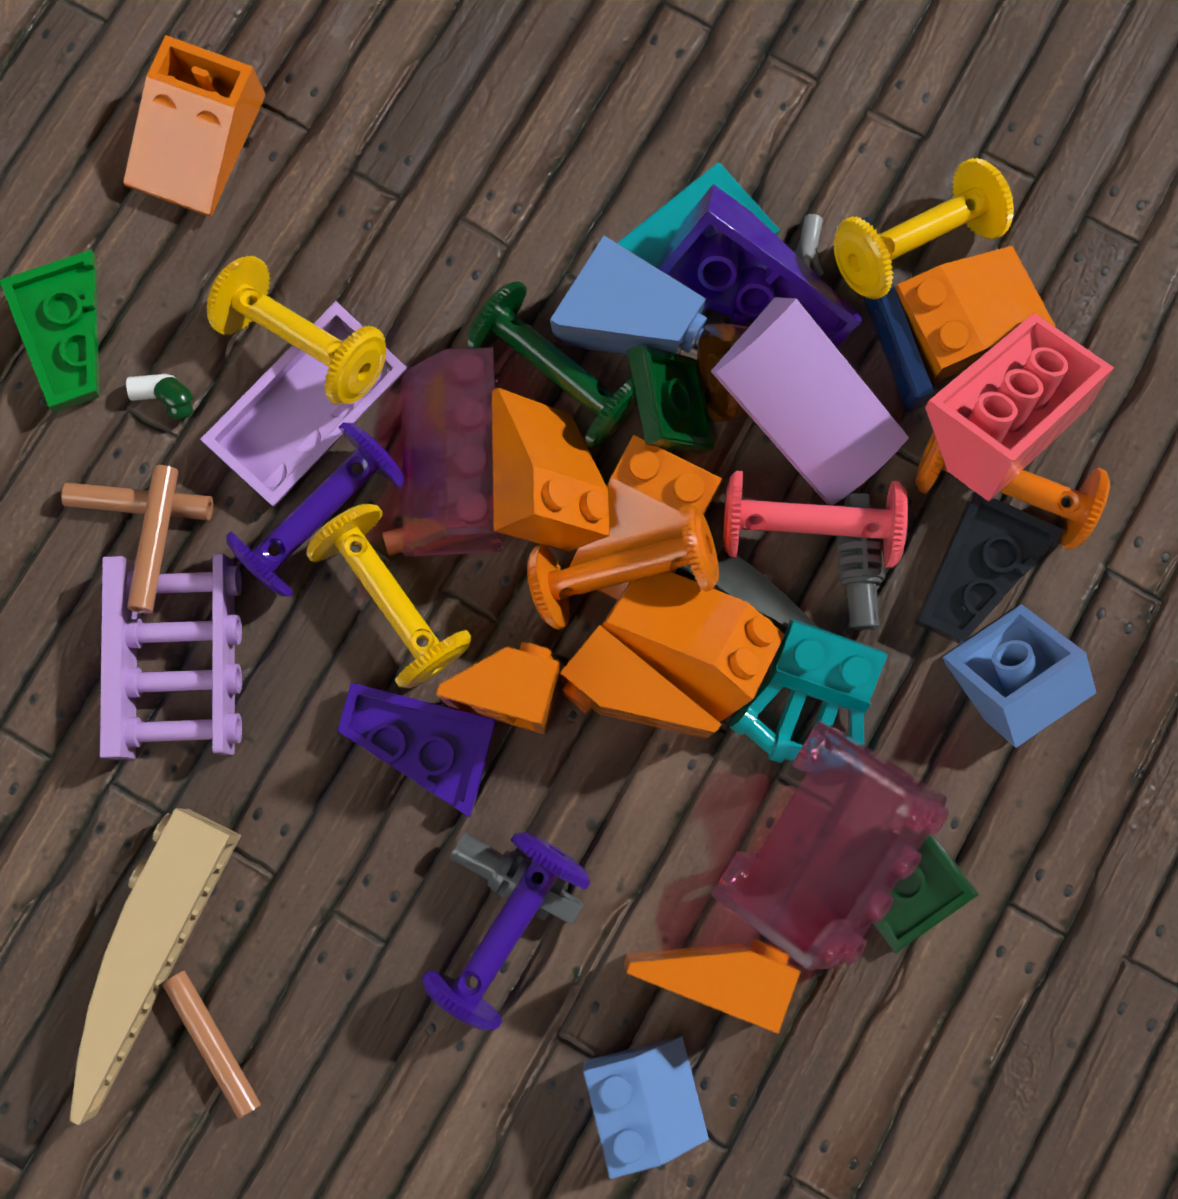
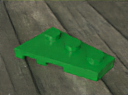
[0,249,100,413]

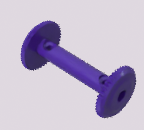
[226,422,404,597]
[422,832,590,1031]

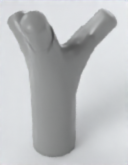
[794,214,824,277]

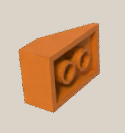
[895,246,1056,385]
[492,388,610,551]
[569,435,722,601]
[601,571,785,723]
[560,625,721,739]
[623,939,801,1033]

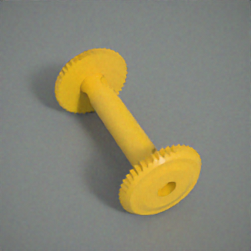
[834,158,1014,299]
[207,256,386,406]
[306,504,471,688]

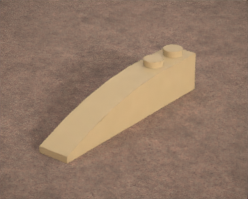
[70,808,241,1125]

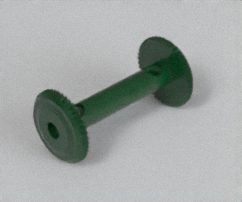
[467,281,638,447]

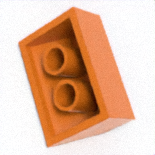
[436,642,561,734]

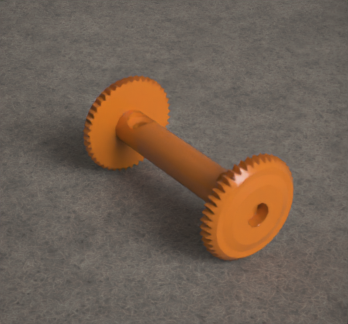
[915,431,1110,550]
[527,503,719,630]

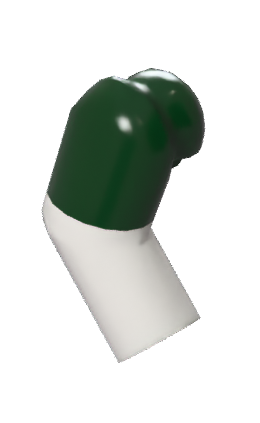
[126,374,193,420]

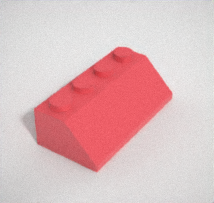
[925,313,1114,502]

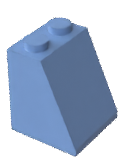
[550,236,707,355]

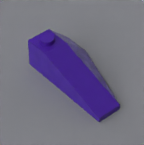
[656,184,861,347]

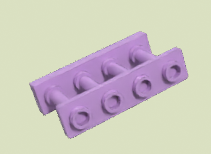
[100,553,242,760]

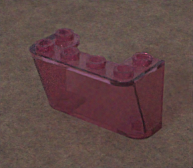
[711,721,949,970]

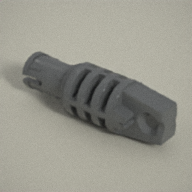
[837,493,883,631]
[449,831,584,925]

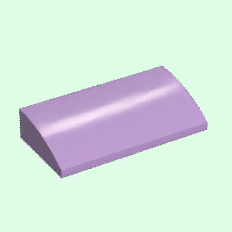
[711,298,909,506]
[200,301,407,507]

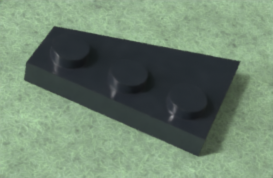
[914,491,1066,644]

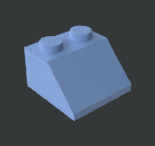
[943,604,1096,748]
[584,1035,709,1179]

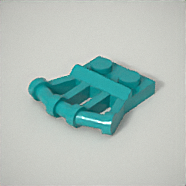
[729,619,888,775]

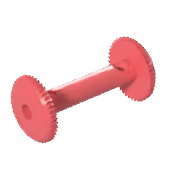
[723,471,908,568]

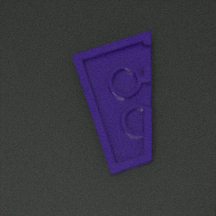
[337,683,497,818]

